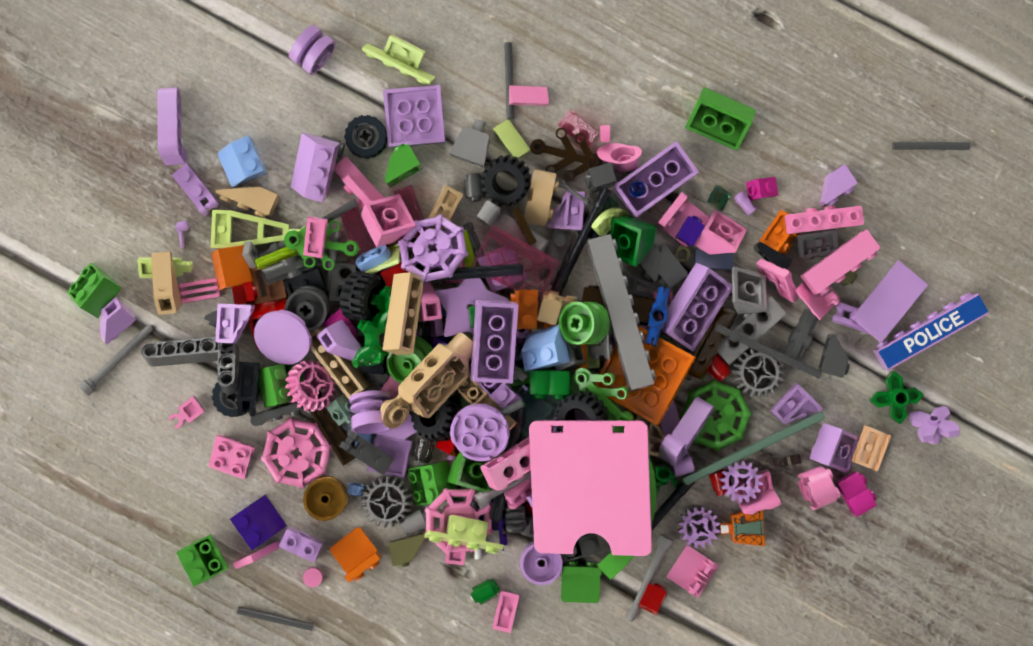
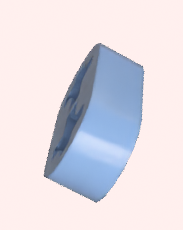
[355,245,391,272]

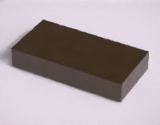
[512,207,537,246]

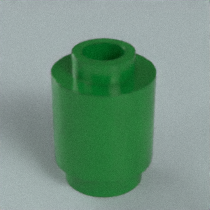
[471,578,501,605]

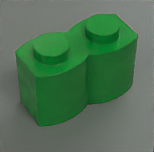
[530,371,571,400]

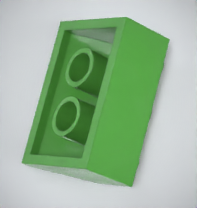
[685,87,756,151]

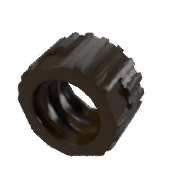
[783,454,801,466]

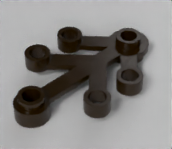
[530,128,603,182]

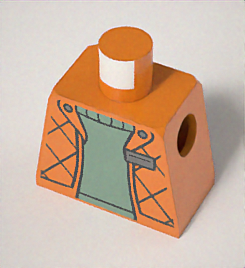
[719,510,765,546]

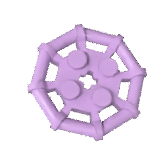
[398,214,468,283]

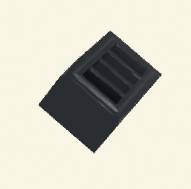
[753,242,792,270]

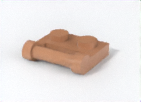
[251,262,288,304]

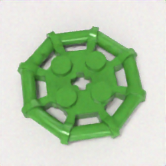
[680,379,752,452]

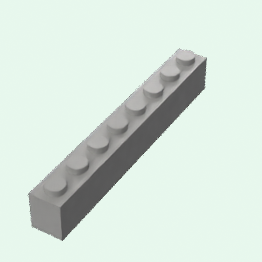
[587,234,656,392]

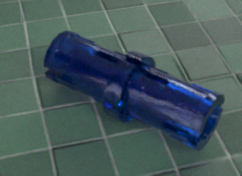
[629,180,645,198]

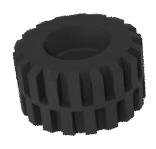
[481,155,532,207]
[340,271,385,322]
[554,391,609,432]
[411,395,463,441]

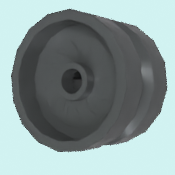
[284,285,331,331]

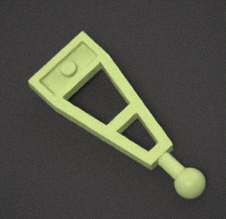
[211,210,305,249]

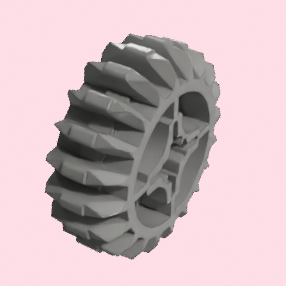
[732,347,785,398]
[361,475,413,528]

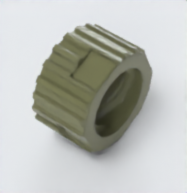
[673,246,691,264]

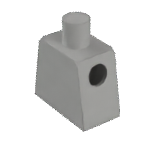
[449,119,490,168]

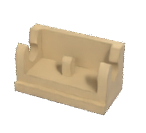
[426,185,463,228]

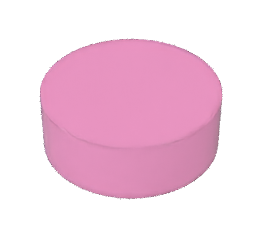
[303,567,323,587]

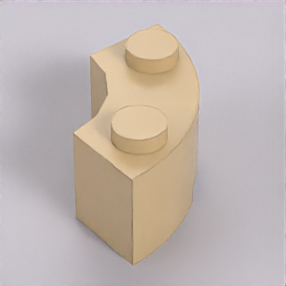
[524,169,559,227]
[633,413,665,457]

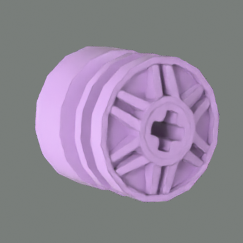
[349,391,391,434]

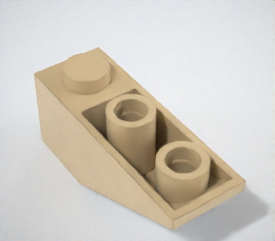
[215,187,281,218]
[151,251,182,315]

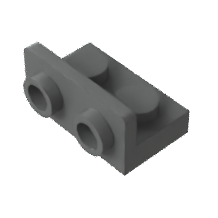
[796,229,839,260]

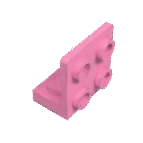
[656,192,709,247]

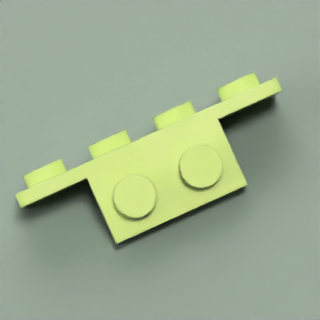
[362,35,435,84]
[424,515,504,554]

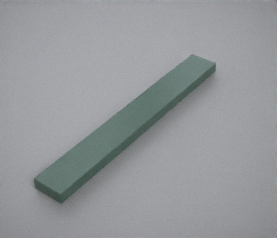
[680,412,825,485]

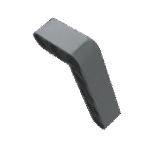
[141,337,239,394]

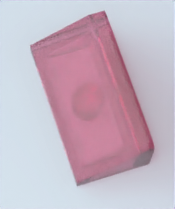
[558,109,599,147]

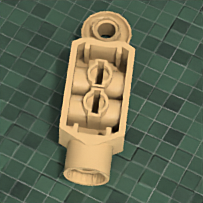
[380,332,473,429]

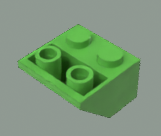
[67,262,121,318]
[259,361,304,408]
[407,460,457,506]
[176,534,229,587]

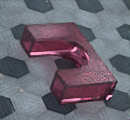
[341,185,428,256]

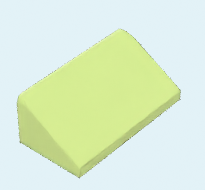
[493,119,531,159]
[365,247,402,274]

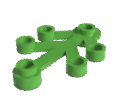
[284,220,360,271]
[573,368,633,428]

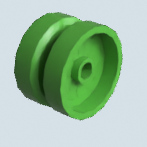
[559,302,610,345]
[386,337,433,384]

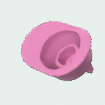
[597,143,642,172]

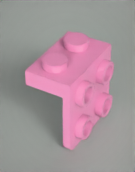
[731,469,781,514]

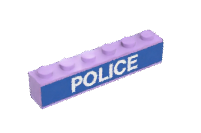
[873,292,989,370]

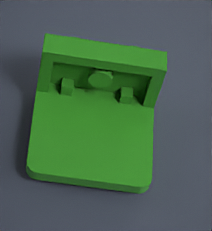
[561,560,602,603]

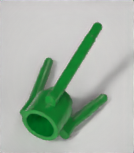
[653,466,677,495]

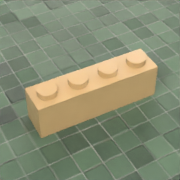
[383,272,424,355]
[310,326,371,399]

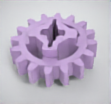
[720,460,763,503]
[678,506,720,548]

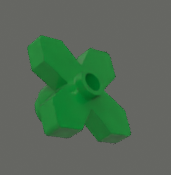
[869,371,924,424]

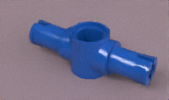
[645,287,671,346]

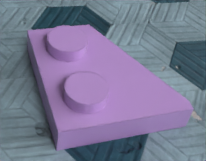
[546,191,587,231]
[215,304,255,343]
[769,383,823,424]

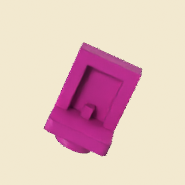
[746,177,779,201]

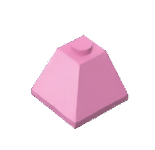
[694,209,747,255]

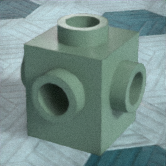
[326,394,355,426]

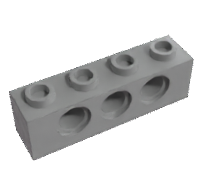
[718,296,787,365]

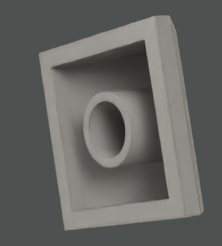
[732,266,767,314]

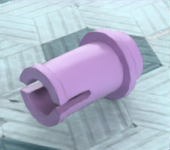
[734,190,757,216]
[516,329,529,345]

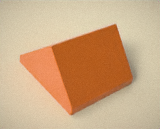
[211,245,254,291]

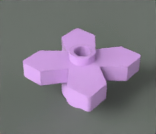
[909,406,960,444]

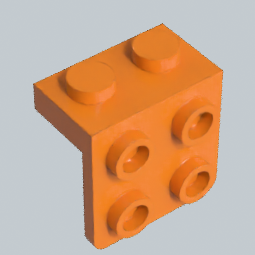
[330,527,382,582]

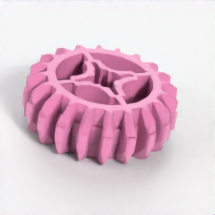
[285,360,337,412]

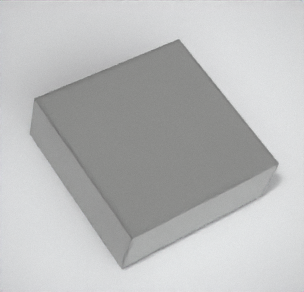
[242,241,259,269]

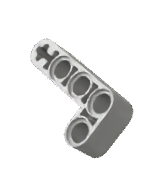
[476,200,549,259]

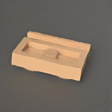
[851,425,891,472]

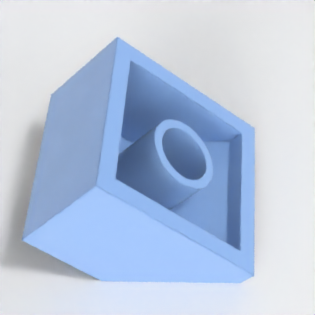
[217,135,268,188]
[521,324,570,371]

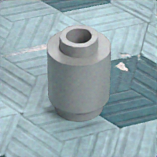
[401,509,426,535]

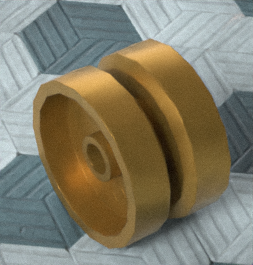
[303,476,349,521]

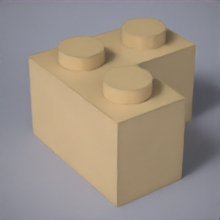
[537,290,579,325]

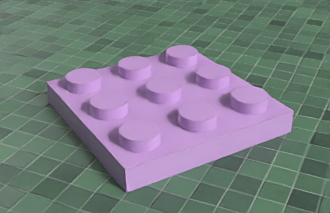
[383,85,446,148]

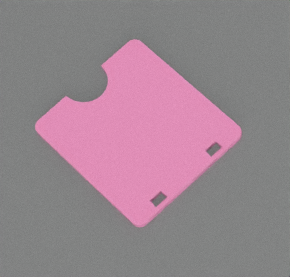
[529,420,652,556]

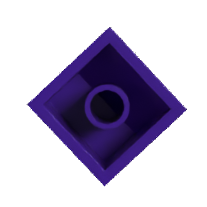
[230,494,287,550]

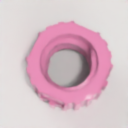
[600,125,610,142]

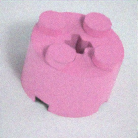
[798,466,840,510]

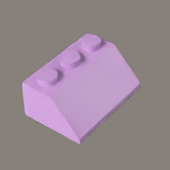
[291,132,340,203]

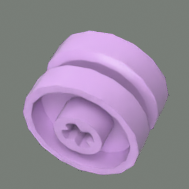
[289,25,336,75]
[520,541,563,585]

